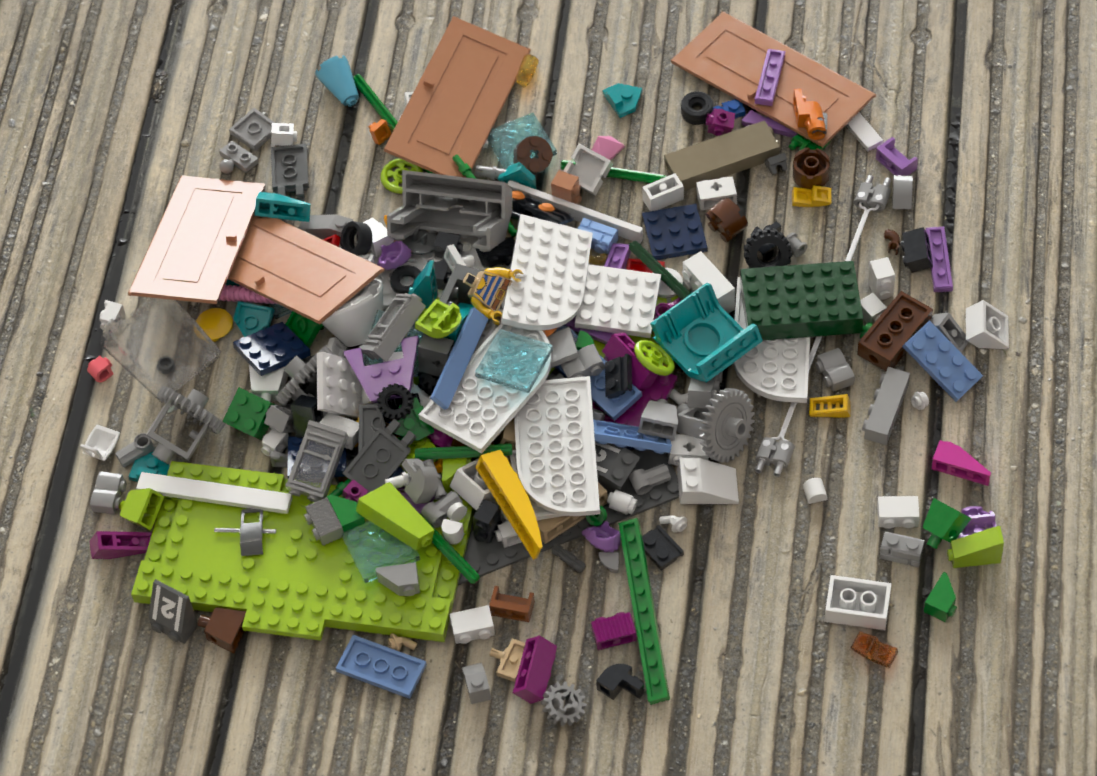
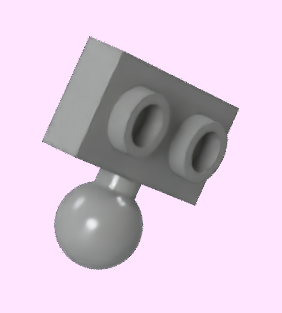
[219,141,258,174]

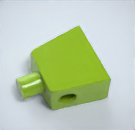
[119,488,165,530]

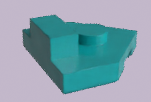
[602,83,643,118]
[498,162,536,189]
[233,301,275,337]
[128,452,170,482]

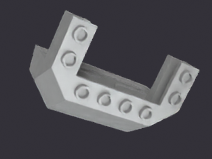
[387,170,512,252]

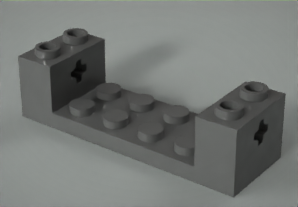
[418,263,484,377]

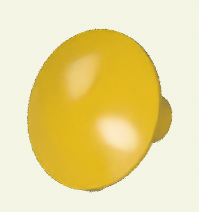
[195,308,234,342]

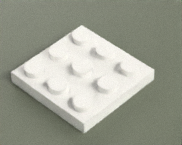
[317,352,362,419]

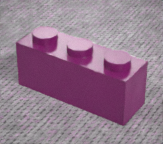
[602,333,658,390]
[513,635,557,704]

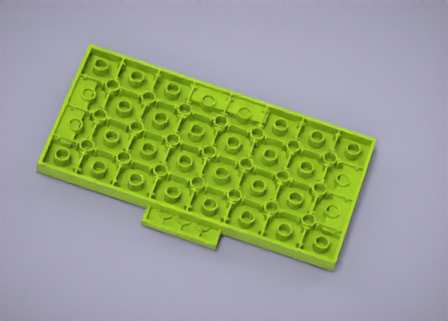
[131,461,475,642]

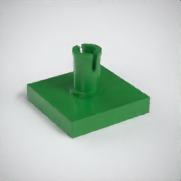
[285,311,325,348]

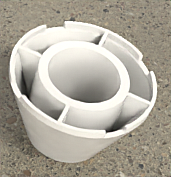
[322,279,383,347]

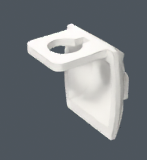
[80,425,120,461]

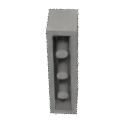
[862,367,910,445]

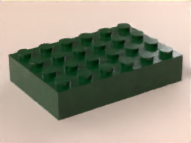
[740,261,863,340]

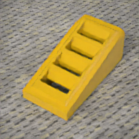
[809,394,851,418]

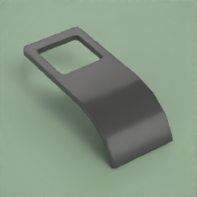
[240,509,263,556]

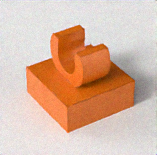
[368,119,392,145]

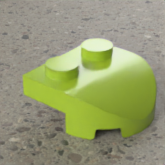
[415,299,462,338]

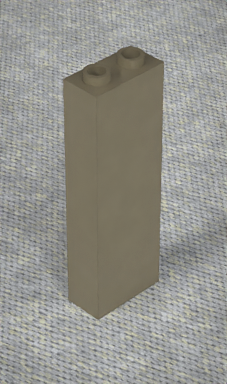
[664,120,781,191]

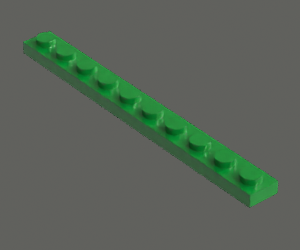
[618,518,670,705]

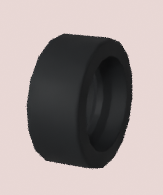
[340,221,373,256]

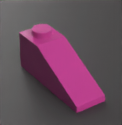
[932,440,991,486]

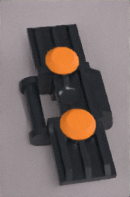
[511,190,574,225]

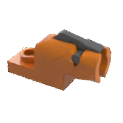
[793,89,828,140]

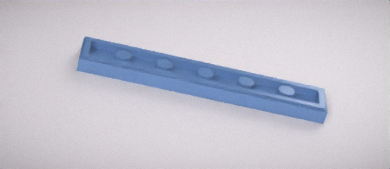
[430,307,488,410]

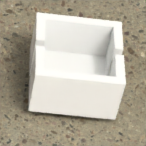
[563,143,613,196]

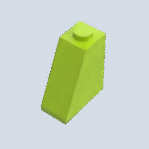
[947,526,1004,568]

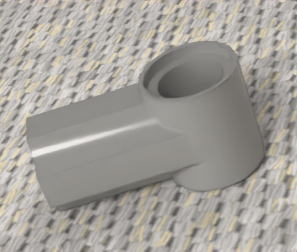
[115,433,155,468]
[629,463,671,495]
[421,491,463,528]

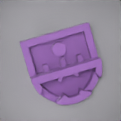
[958,506,997,539]

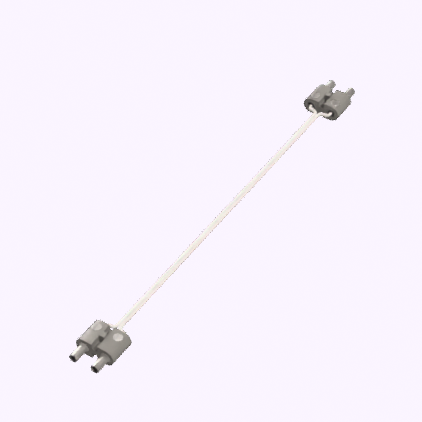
[755,175,891,477]

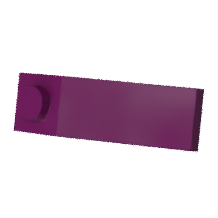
[89,531,152,559]

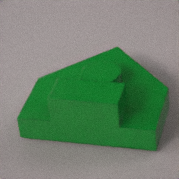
[395,397,435,441]

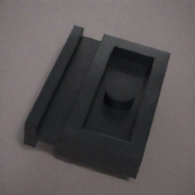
[605,354,632,399]
[642,524,684,571]

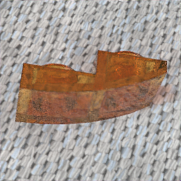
[851,631,898,668]

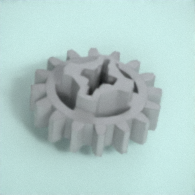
[541,681,587,726]

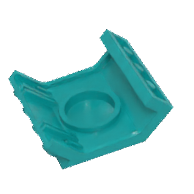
[650,283,763,383]

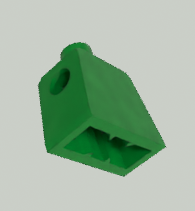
[923,498,971,549]

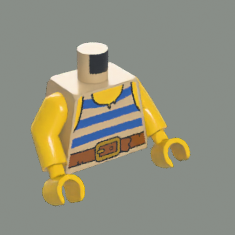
[463,267,524,325]

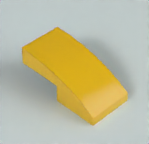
[792,185,832,207]

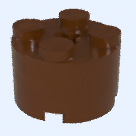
[513,136,553,174]
[793,148,830,189]
[705,198,748,243]

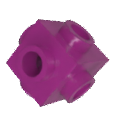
[706,108,735,136]

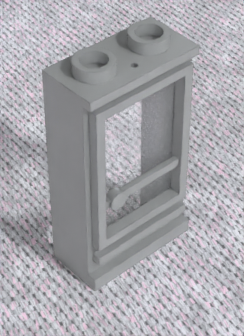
[359,293,426,362]
[285,420,348,502]

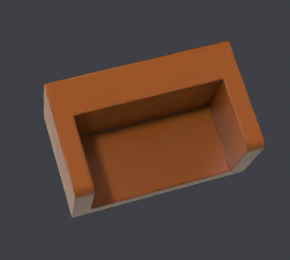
[489,586,535,622]

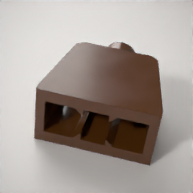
[198,607,246,653]

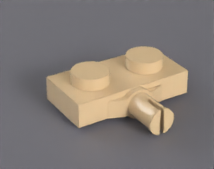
[490,638,525,682]

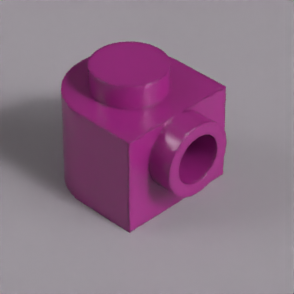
[343,479,369,503]

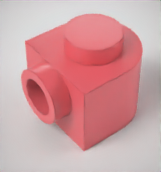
[87,356,113,383]

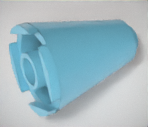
[315,55,359,106]

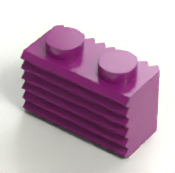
[591,612,637,650]

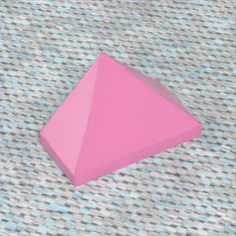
[592,136,624,160]

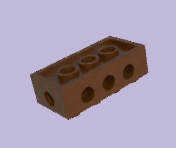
[857,291,933,371]

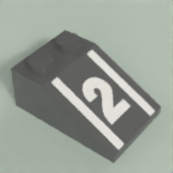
[595,441,640,493]
[149,579,198,644]

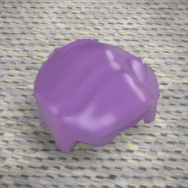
[377,241,412,271]
[581,521,621,552]

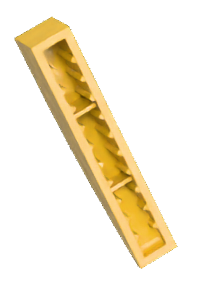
[475,450,542,560]

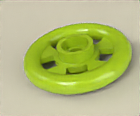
[380,158,423,194]
[634,340,674,376]

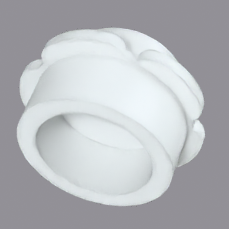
[911,392,929,410]

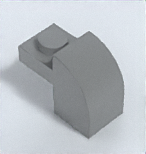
[892,175,912,209]
[401,458,438,504]

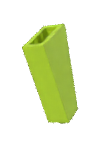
[356,482,434,550]

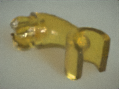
[589,249,608,266]

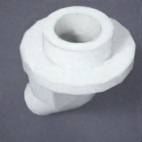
[659,515,687,533]

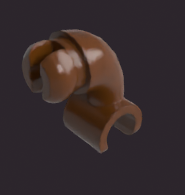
[884,229,900,255]

